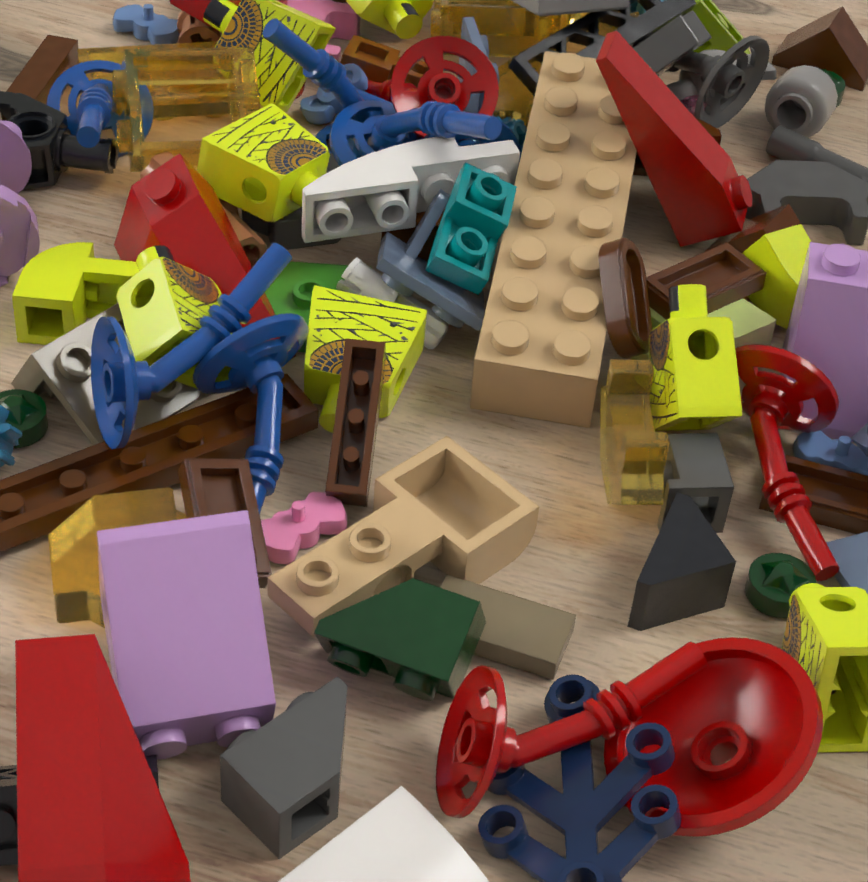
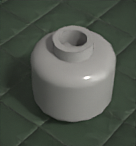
[764,65,838,138]

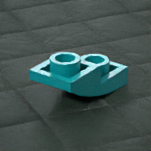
[425,162,517,295]

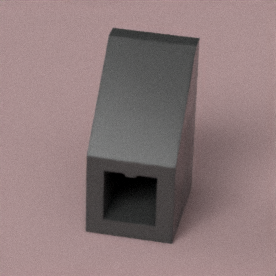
[220,676,348,859]

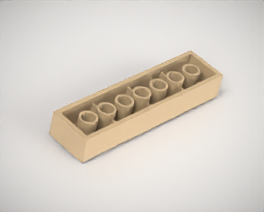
[470,51,651,428]

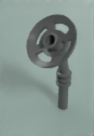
[666,35,770,128]

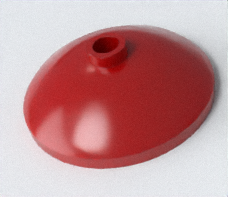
[604,637,823,837]

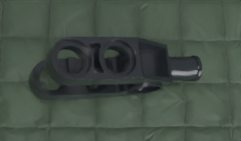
[0,91,118,190]

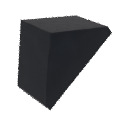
[627,492,736,631]

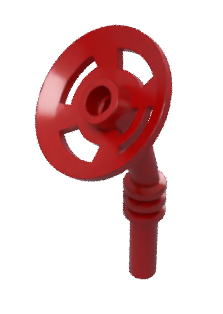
[365,36,499,141]
[735,344,840,581]
[436,641,707,818]

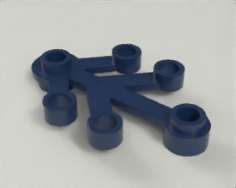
[478,674,681,882]

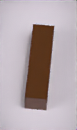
[1,35,80,121]
[325,338,386,507]

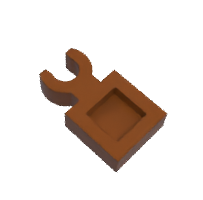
[340,35,429,87]

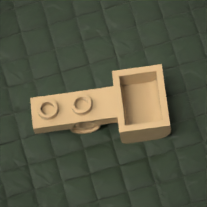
[268,436,539,637]

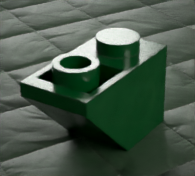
[314,578,486,701]

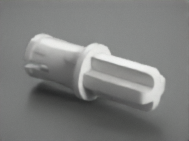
[336,257,449,349]

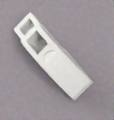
[302,137,520,243]

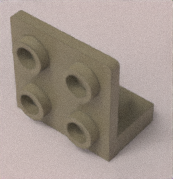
[11,303,200,445]

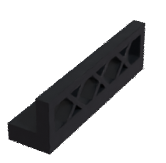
[508,0,697,97]

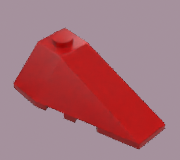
[596,31,753,247]
[114,153,296,388]
[15,634,191,882]

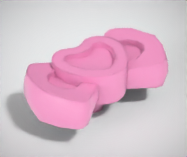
[261,492,347,565]

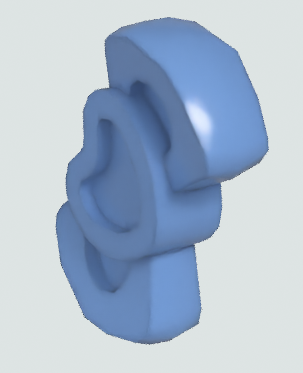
[113,4,179,48]
[300,63,368,125]
[792,430,868,476]

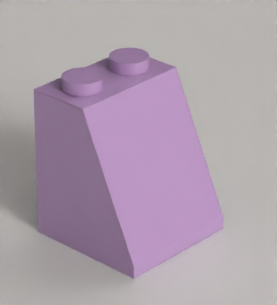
[780,242,868,442]
[97,510,276,760]

